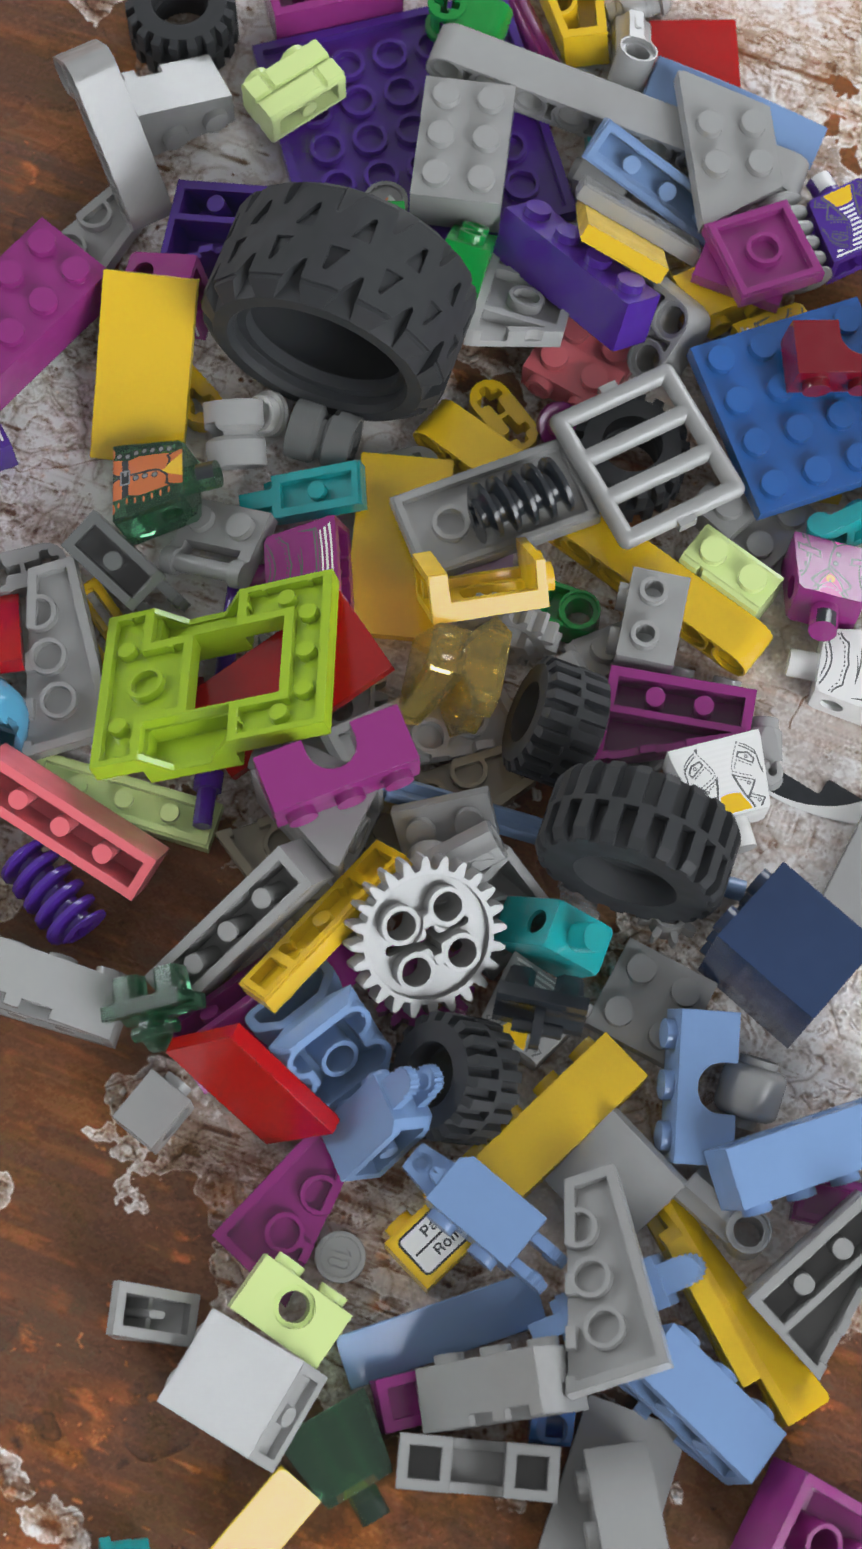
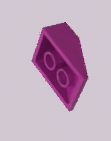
[730,1456,862,1549]

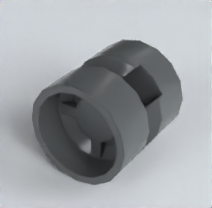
[283,398,364,466]

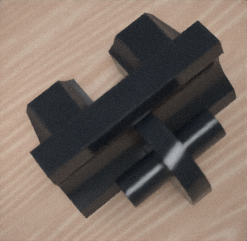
[492,964,590,1051]

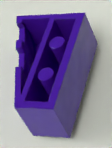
[160,179,268,280]

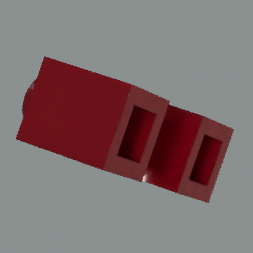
[780,320,862,397]

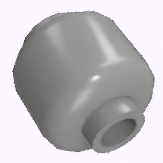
[714,1053,787,1131]

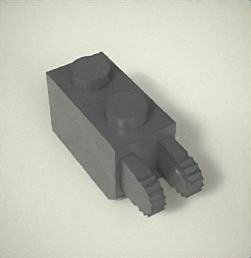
[61,510,191,612]

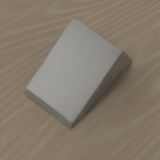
[106,1280,200,1347]

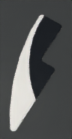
[769,773,862,824]

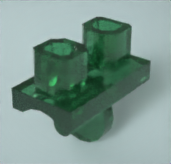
[100,963,207,1053]

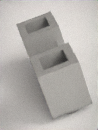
[395,1432,561,1503]

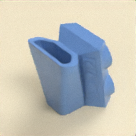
[245,960,392,1111]

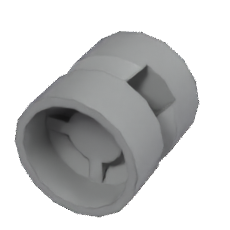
[203,398,267,470]

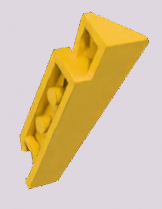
[647,1199,829,1428]

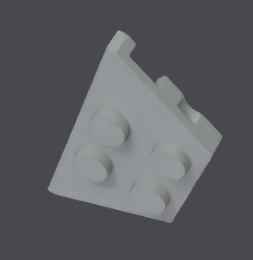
[673,71,784,234]
[463,250,569,347]

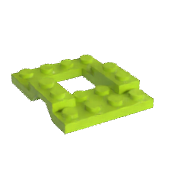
[89,569,339,783]

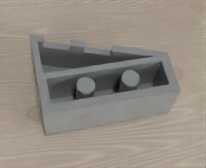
[0,937,134,1049]

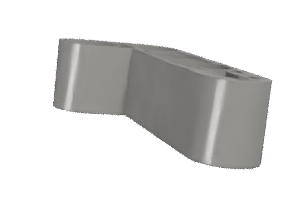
[53,39,172,232]
[572,222,710,377]

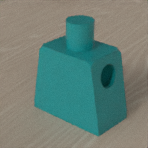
[494,896,613,978]

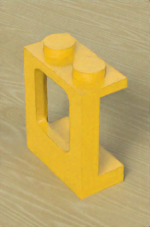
[412,537,555,625]

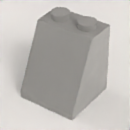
[248,740,384,886]

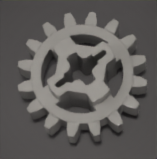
[457,592,563,666]

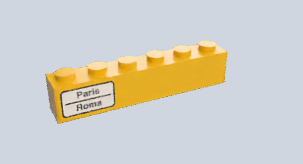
[384,1032,649,1294]

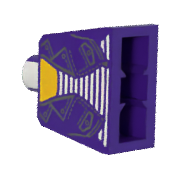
[804,171,862,285]

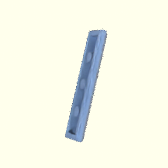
[581,117,730,247]
[336,1276,546,1390]

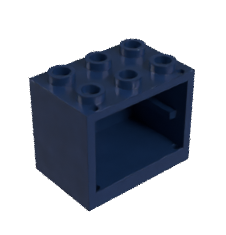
[698,862,862,1048]

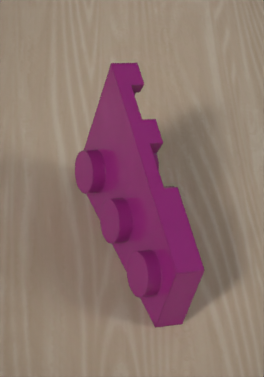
[211,1136,344,1307]

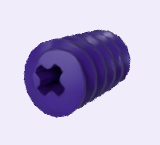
[0,840,107,945]

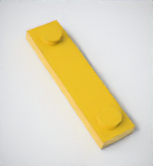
[239,840,413,1014]

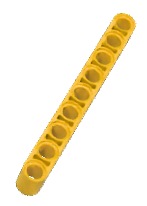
[412,399,773,677]

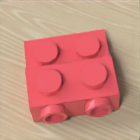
[521,317,632,406]

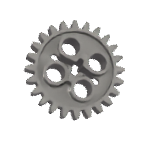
[343,852,507,1018]

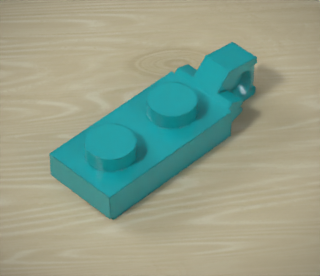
[239,460,367,526]

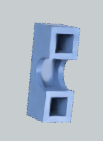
[654,1008,741,1165]

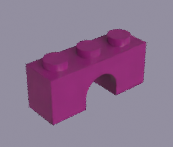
[253,704,420,828]

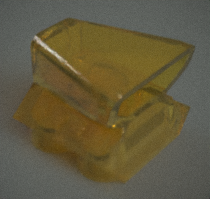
[398,615,513,738]

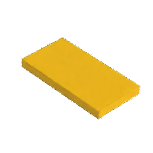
[90,269,199,467]
[351,452,454,644]

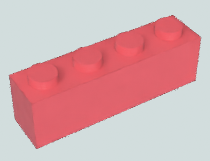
[0,743,170,901]

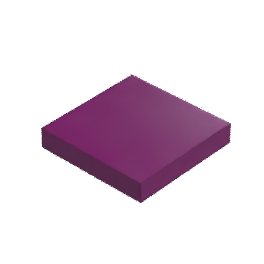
[701,199,825,308]

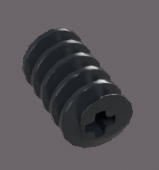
[467,456,575,544]

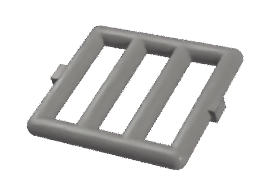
[550,364,745,550]

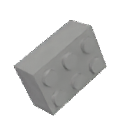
[410,76,516,233]

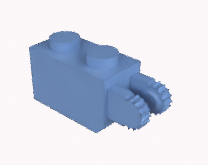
[322,1064,444,1182]

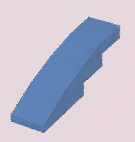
[642,56,828,170]

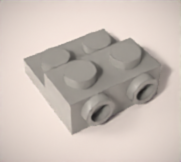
[694,482,817,569]

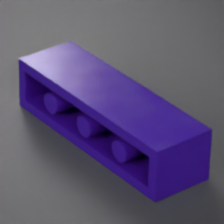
[493,199,661,352]

